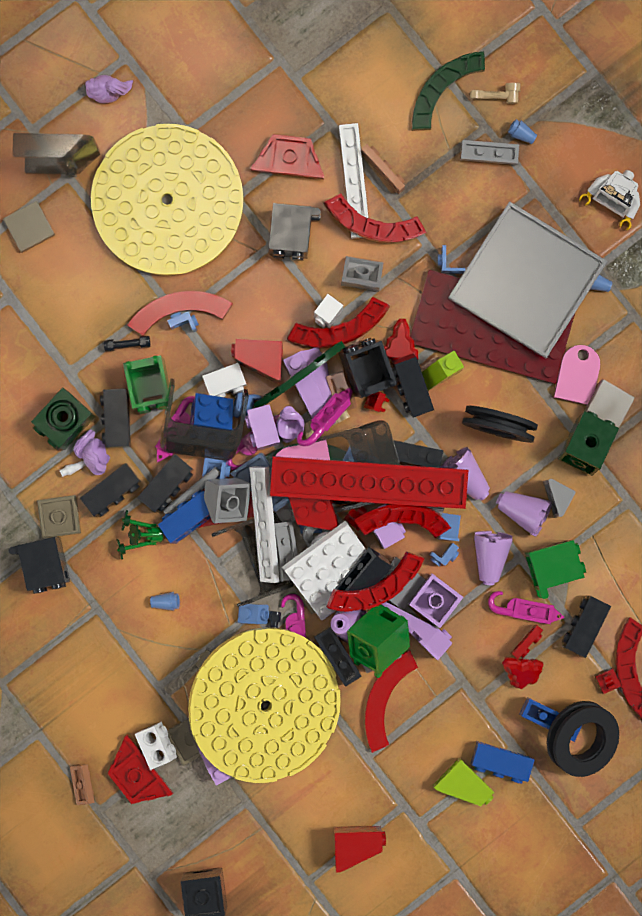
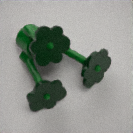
[116,510,163,560]

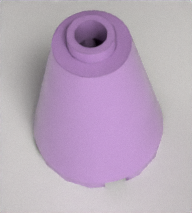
[440,447,490,500]
[496,491,552,537]
[474,531,513,585]
[331,609,367,642]

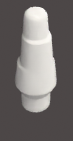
[60,461,86,477]

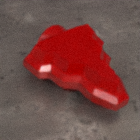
[384,318,418,364]
[502,657,544,690]

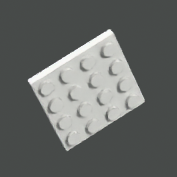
[282,521,366,620]

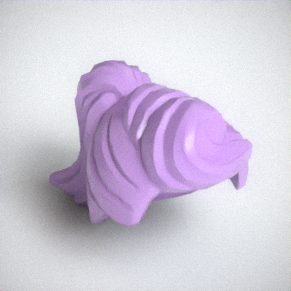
[85,75,133,103]
[276,406,305,443]
[74,429,110,475]

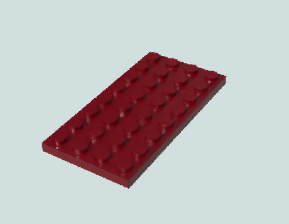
[410,270,575,384]

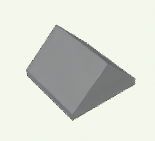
[341,256,383,292]
[543,479,576,518]

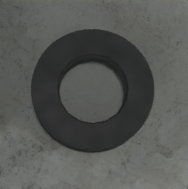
[462,405,538,443]
[546,701,620,777]

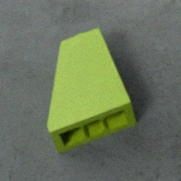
[422,351,464,391]
[433,758,495,806]

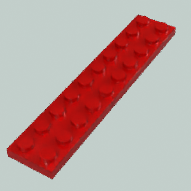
[270,456,469,509]

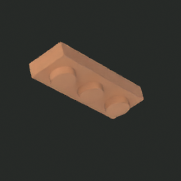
[361,144,405,194]

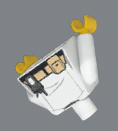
[579,170,640,230]

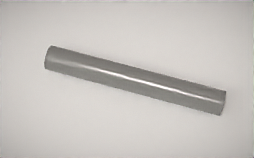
[163,467,221,515]

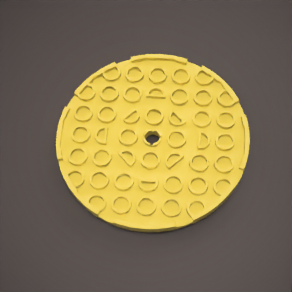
[91,124,244,276]
[188,627,341,783]

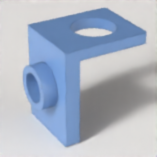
[438,245,465,274]
[438,513,461,541]

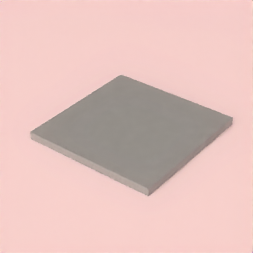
[448,201,607,359]

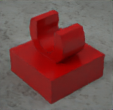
[364,392,389,412]
[344,506,367,531]
[595,668,621,694]

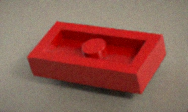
[510,625,543,659]

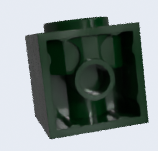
[31,387,96,450]
[558,411,619,476]

